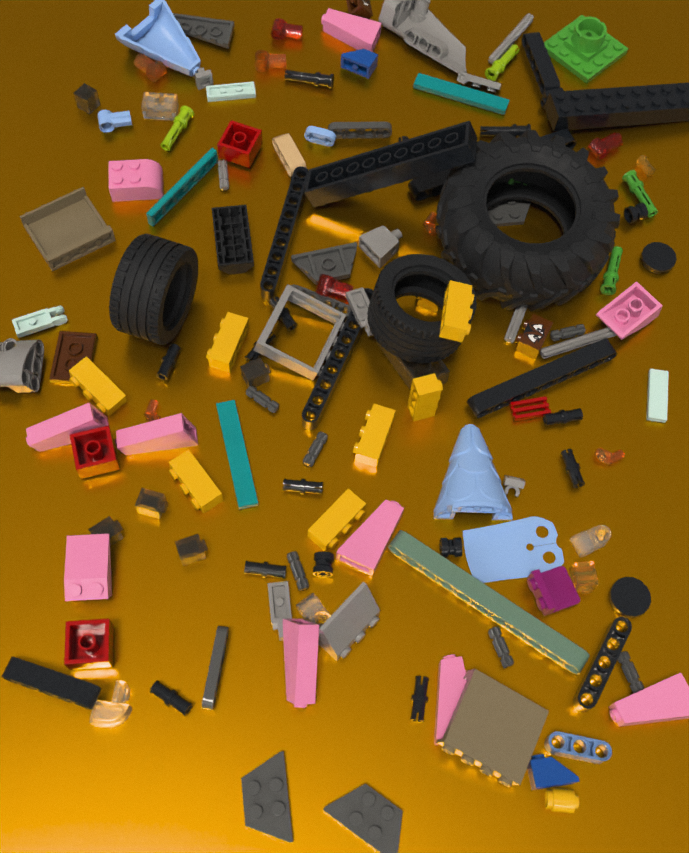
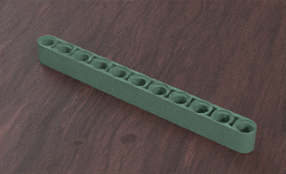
[388,530,590,675]

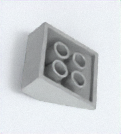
[318,581,380,661]

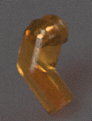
[423,212,437,235]
[144,399,161,422]
[595,448,625,465]

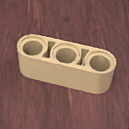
[272,133,307,177]

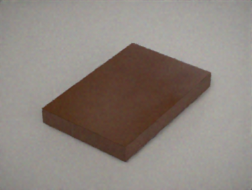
[49,331,98,384]

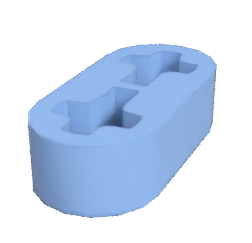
[304,126,336,147]

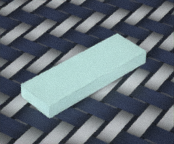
[206,82,256,102]
[646,368,669,423]

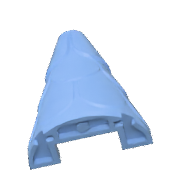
[115,0,201,77]
[433,424,513,520]

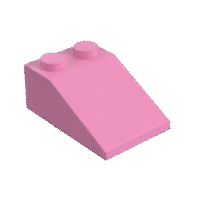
[596,282,662,340]
[64,533,112,601]

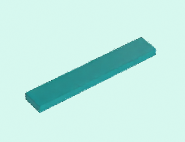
[413,73,510,115]
[146,148,218,227]
[216,400,259,510]

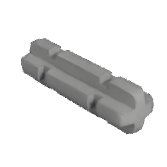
[218,160,229,190]

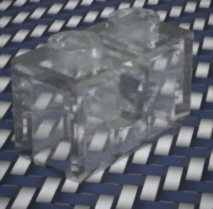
[141,92,179,121]

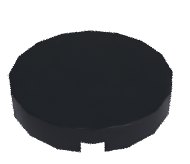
[640,242,677,274]
[609,577,651,618]

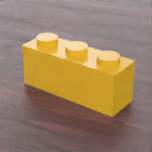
[439,280,474,342]
[206,312,249,373]
[69,356,127,417]
[407,373,443,422]
[353,403,396,468]
[169,449,223,514]
[308,489,366,552]

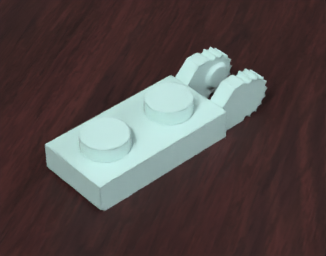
[12,306,68,338]

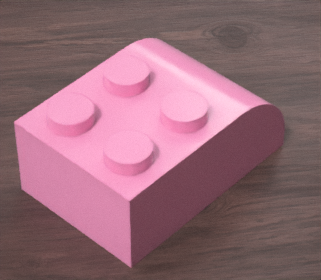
[109,159,164,202]

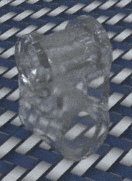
[570,525,611,558]
[296,593,331,628]

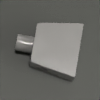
[359,226,402,268]

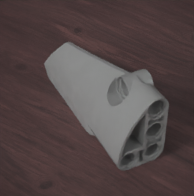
[378,0,467,73]
[0,338,44,393]

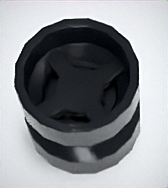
[624,202,648,224]
[439,537,462,558]
[313,552,334,577]

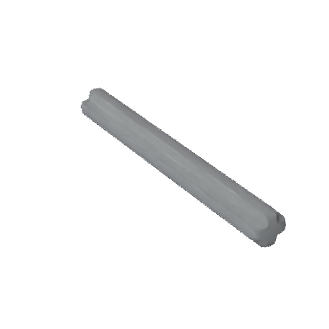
[488,13,534,64]
[504,305,528,343]
[540,327,616,359]

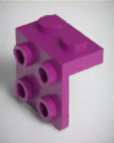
[527,566,580,616]

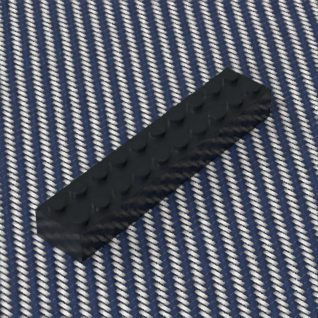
[544,83,689,131]
[304,121,477,208]

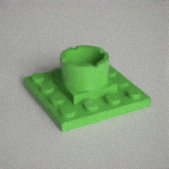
[544,15,629,84]

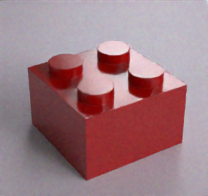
[217,120,263,168]
[70,425,120,479]
[64,619,114,670]

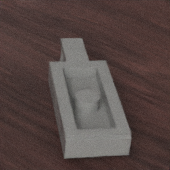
[457,71,502,92]
[345,287,372,337]
[267,581,292,641]

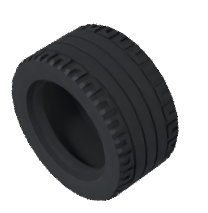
[109,233,198,345]
[367,254,477,363]

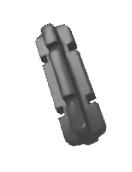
[550,324,586,341]
[246,386,279,413]
[303,431,328,467]
[287,551,309,591]
[488,627,514,668]
[618,651,644,693]

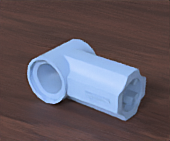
[98,110,132,133]

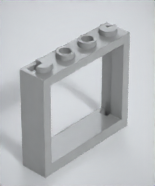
[254,284,346,380]

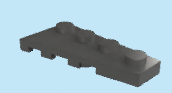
[173,13,235,49]

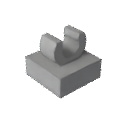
[195,67,213,90]
[503,475,525,497]

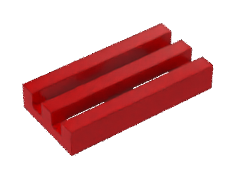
[509,396,552,422]

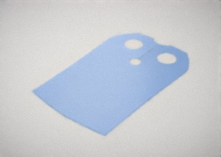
[463,516,564,583]

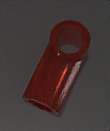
[271,18,303,40]
[588,133,623,160]
[315,274,353,301]

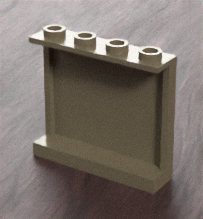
[20,187,116,271]
[436,669,549,787]

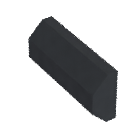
[212,205,254,275]

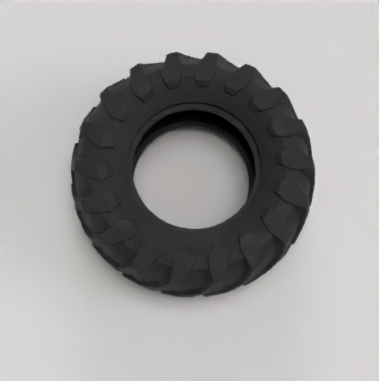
[436,129,620,312]

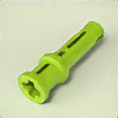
[485,44,520,81]
[160,105,194,151]

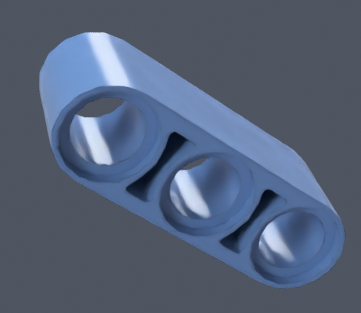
[544,731,612,764]

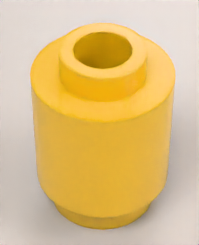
[545,788,579,813]

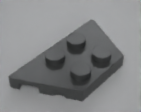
[488,200,531,227]
[291,242,357,285]
[241,751,293,843]
[323,784,403,853]

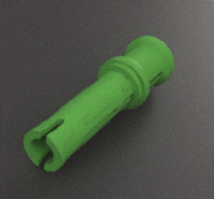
[622,170,658,218]
[600,246,623,295]

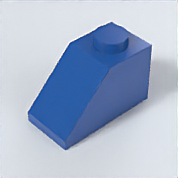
[341,49,378,79]
[527,754,580,790]

